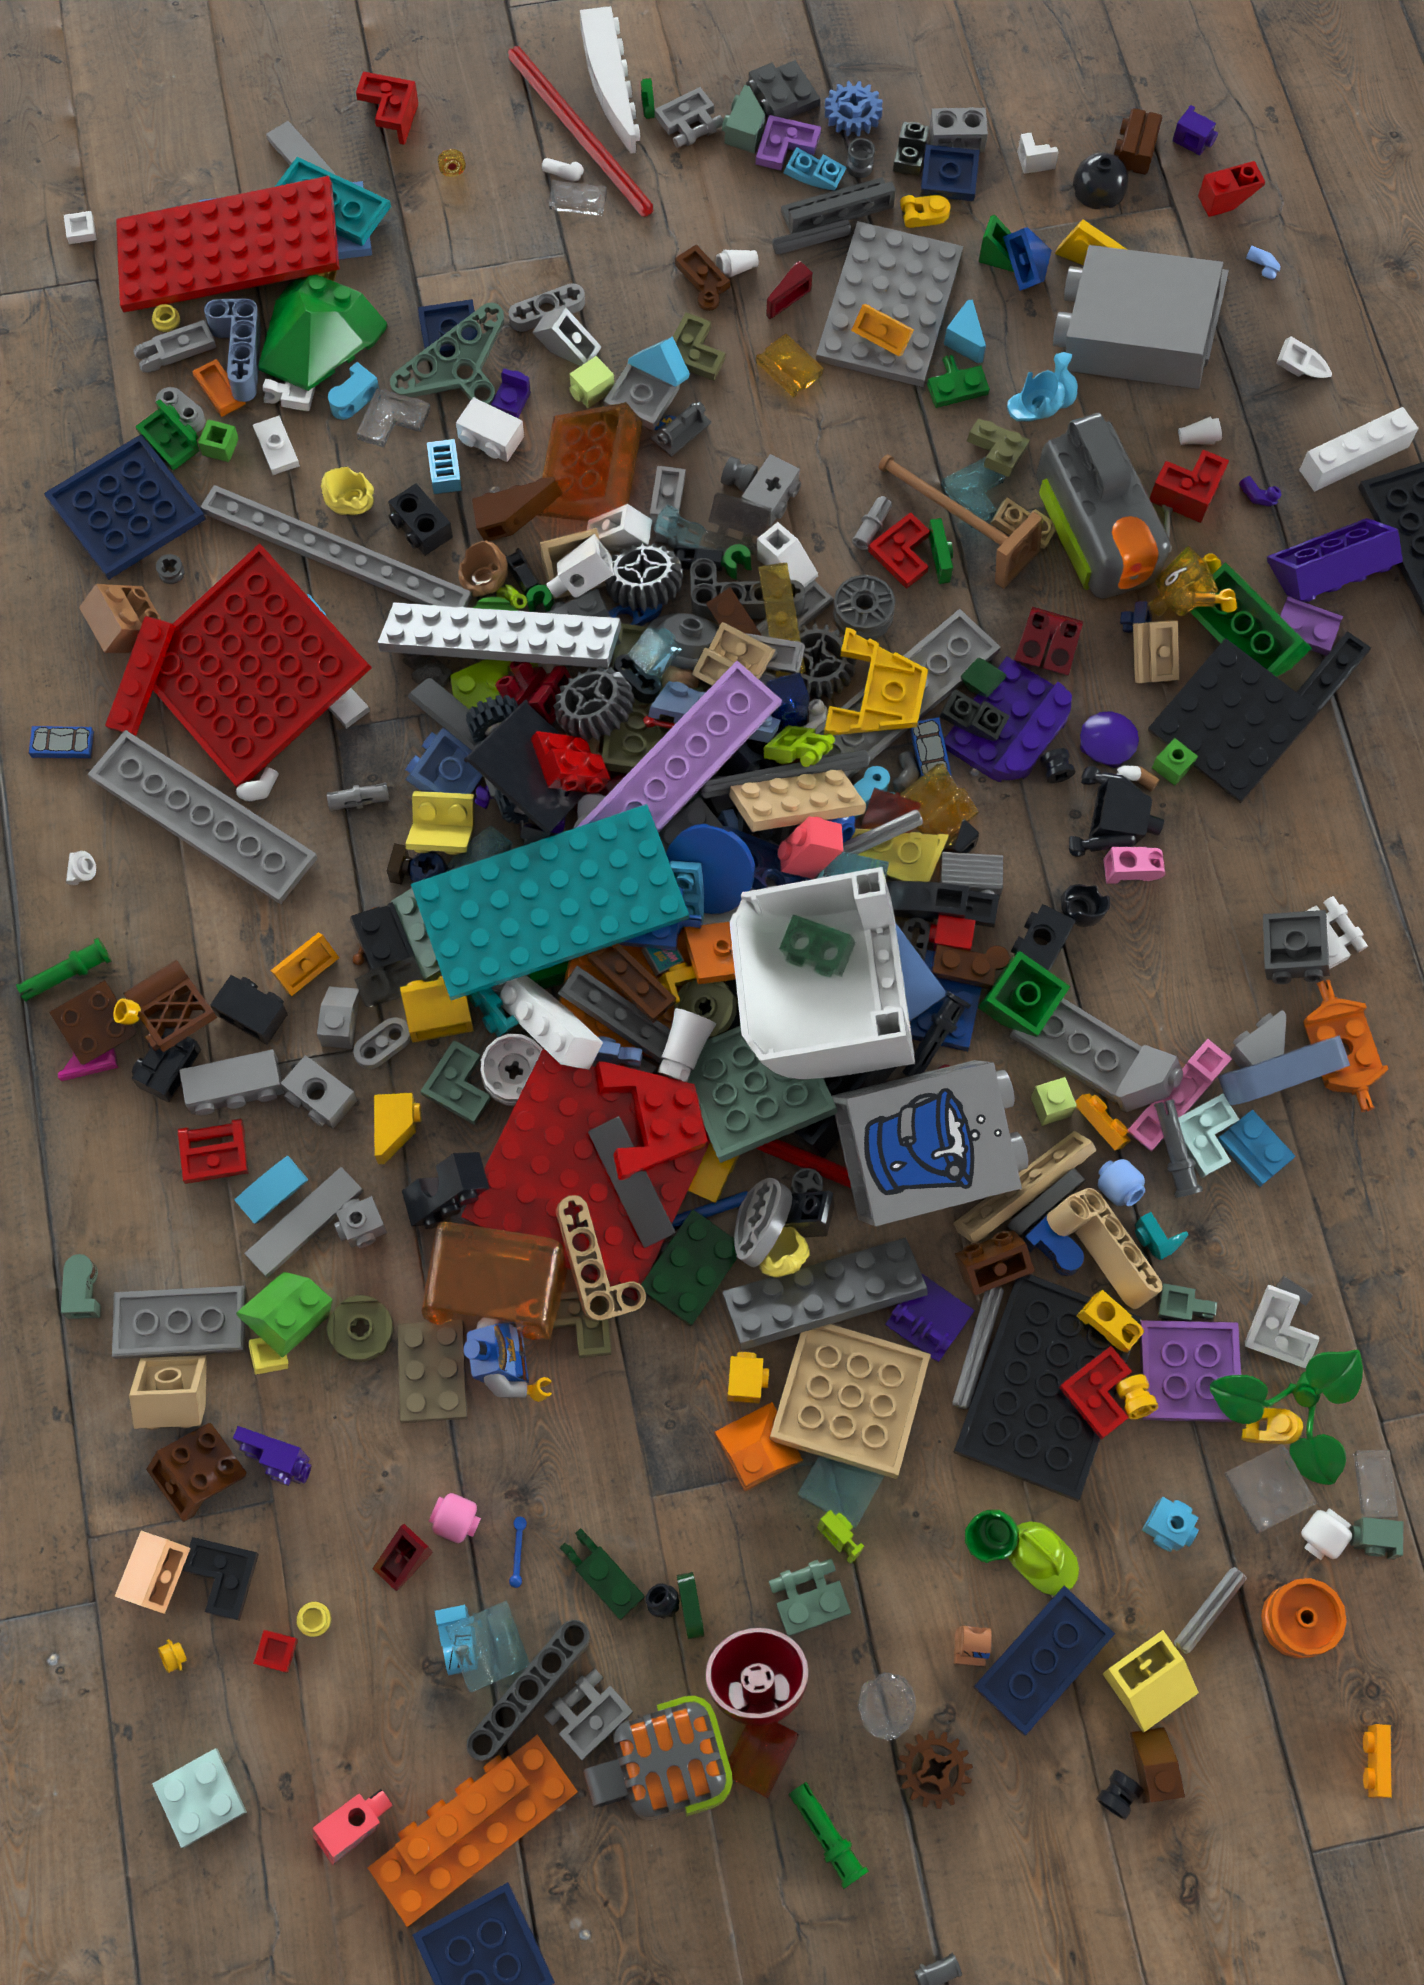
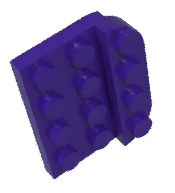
[944,656,1072,782]

